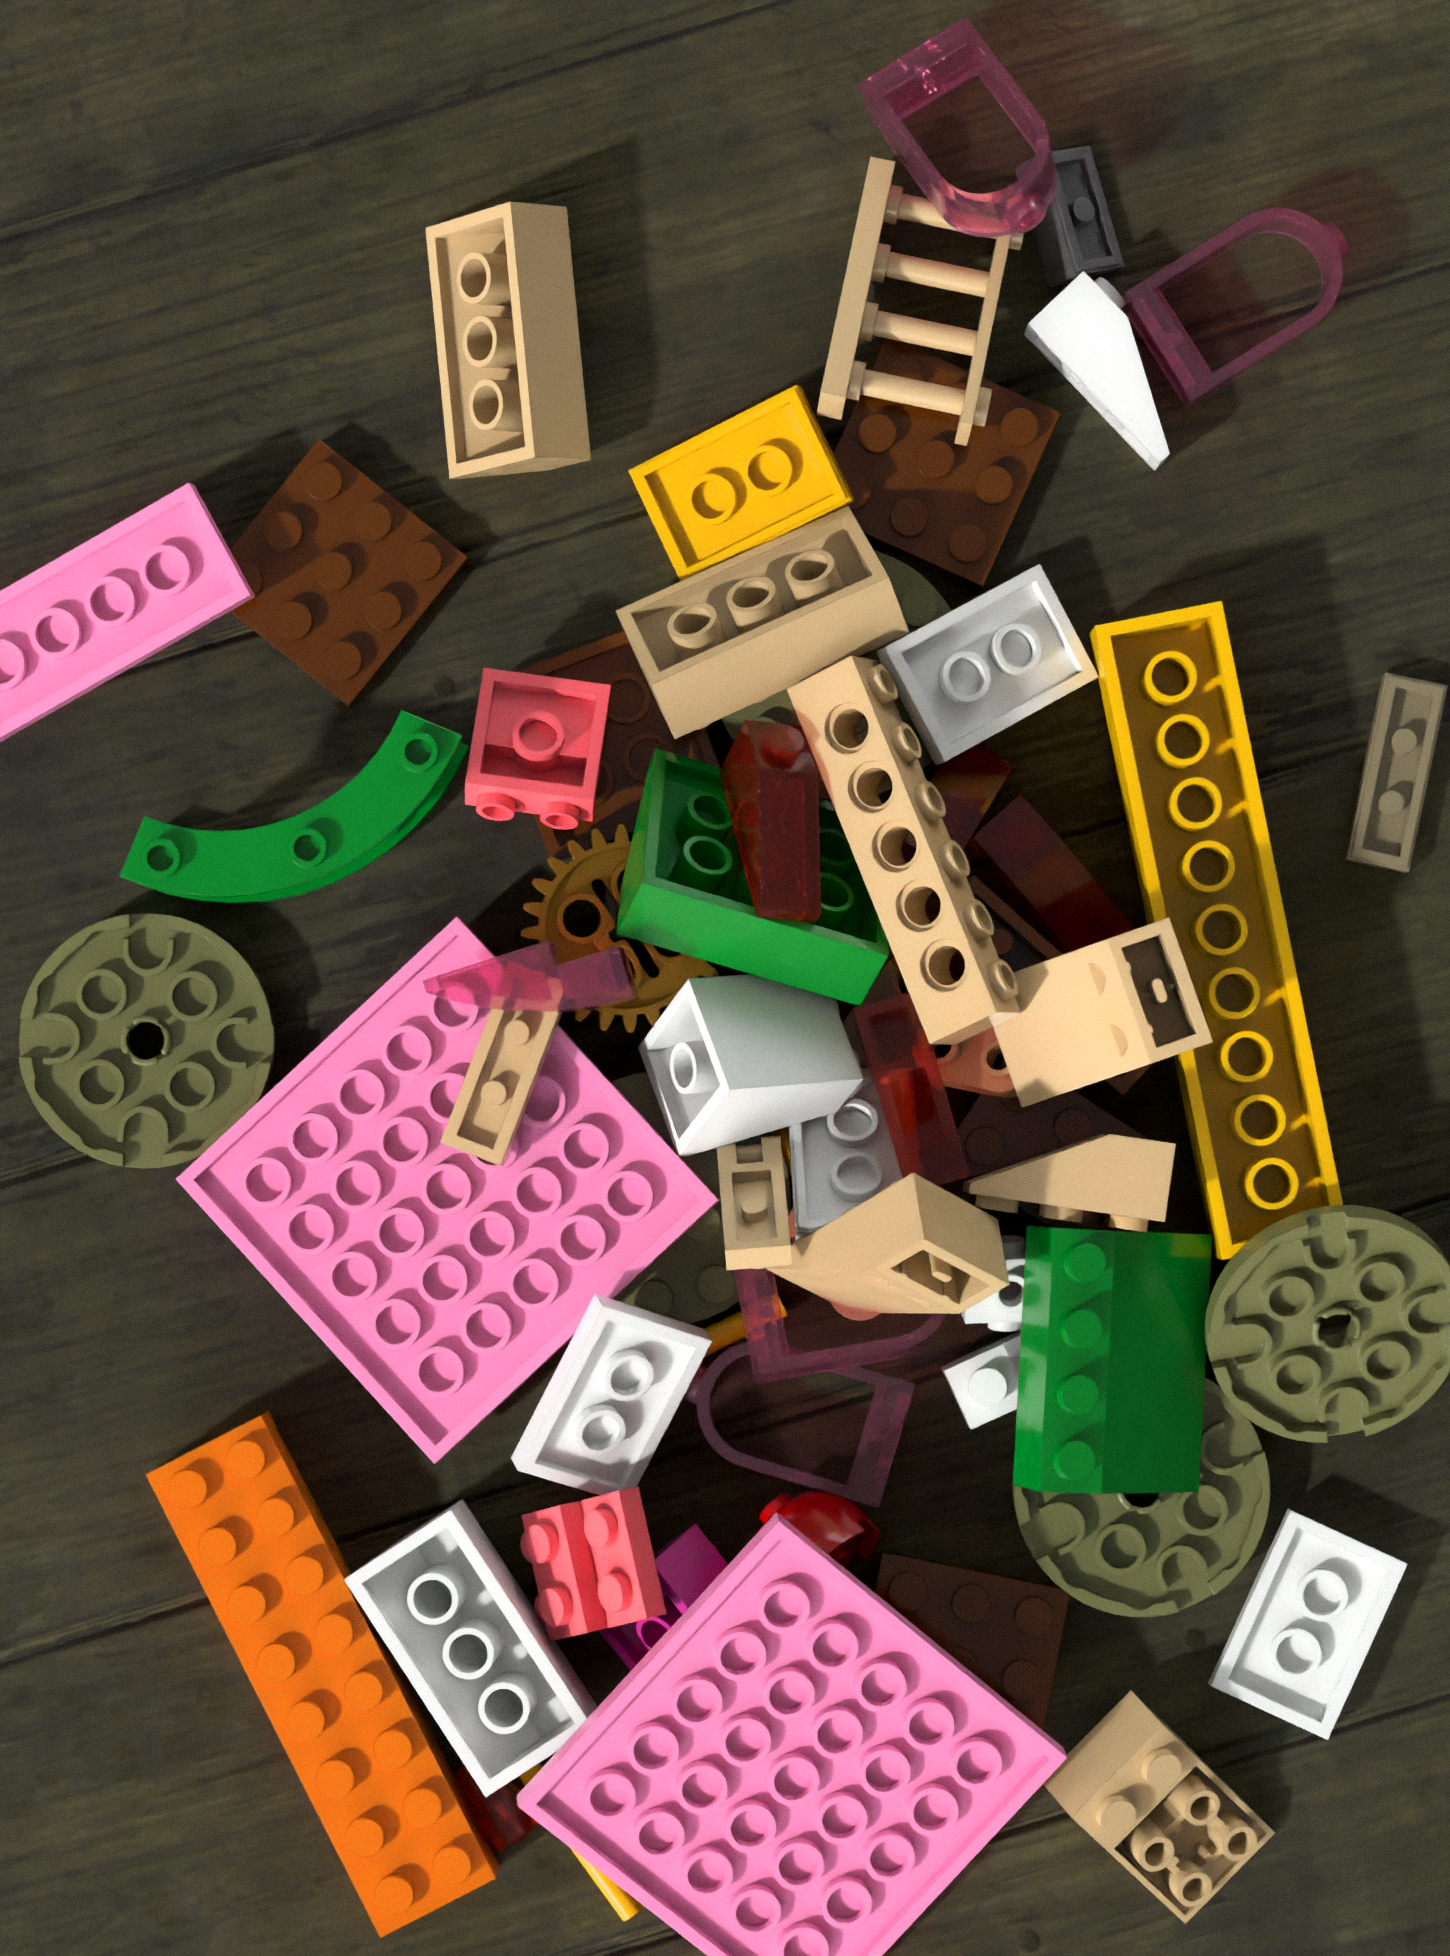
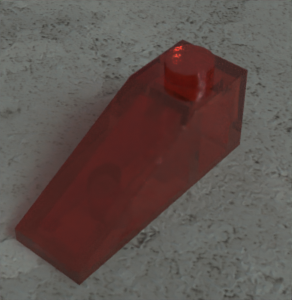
[719,720,821,922]
[968,794,1134,953]

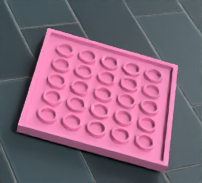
[176,917,720,1464]
[517,1512,1067,1956]

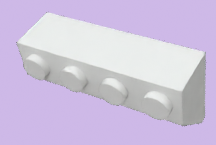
[344,1499,598,1797]

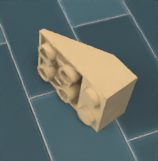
[993,918,1213,1108]
[962,1133,1176,1232]
[766,1173,1010,1314]
[1043,1690,1275,1924]

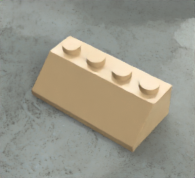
[426,201,591,479]
[616,506,909,739]

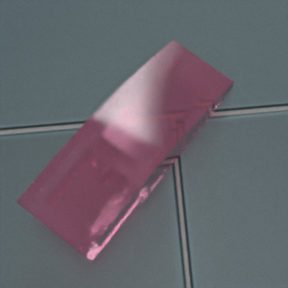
[422,941,640,1013]

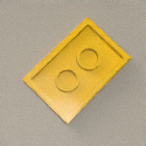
[628,385,855,581]

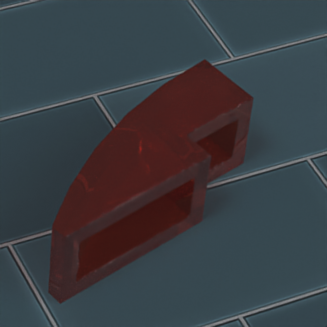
[852,992,970,1186]

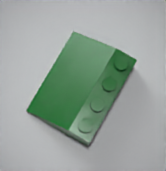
[616,748,889,1006]
[1013,1225,1212,1494]

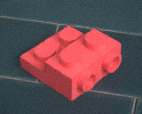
[465,668,611,830]
[520,1487,667,1642]

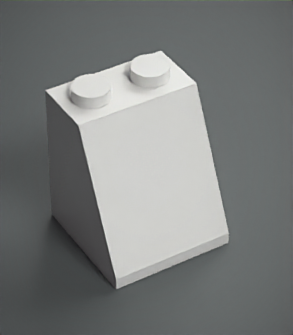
[638,974,864,1157]

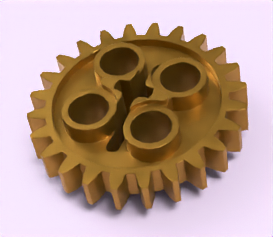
[521,824,719,1033]

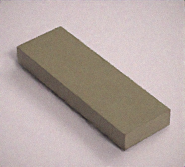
[1344,672,1448,873]

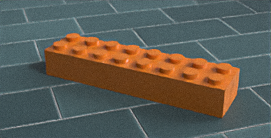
[145,1411,500,1938]

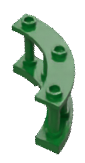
[119,710,471,903]

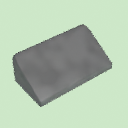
[1016,146,1125,287]

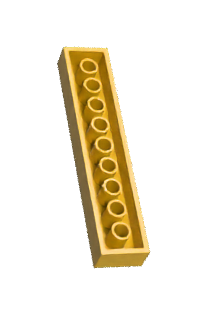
[1089,601,1343,1260]

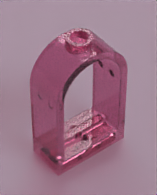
[858,17,1057,238]
[1122,208,1350,409]
[733,1237,947,1384]
[682,1337,915,1508]

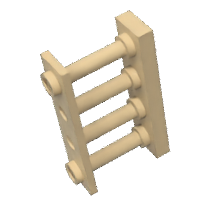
[817,156,1028,446]

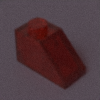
[902,743,1014,854]

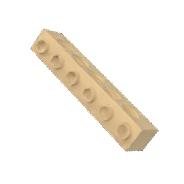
[787,655,1021,1045]

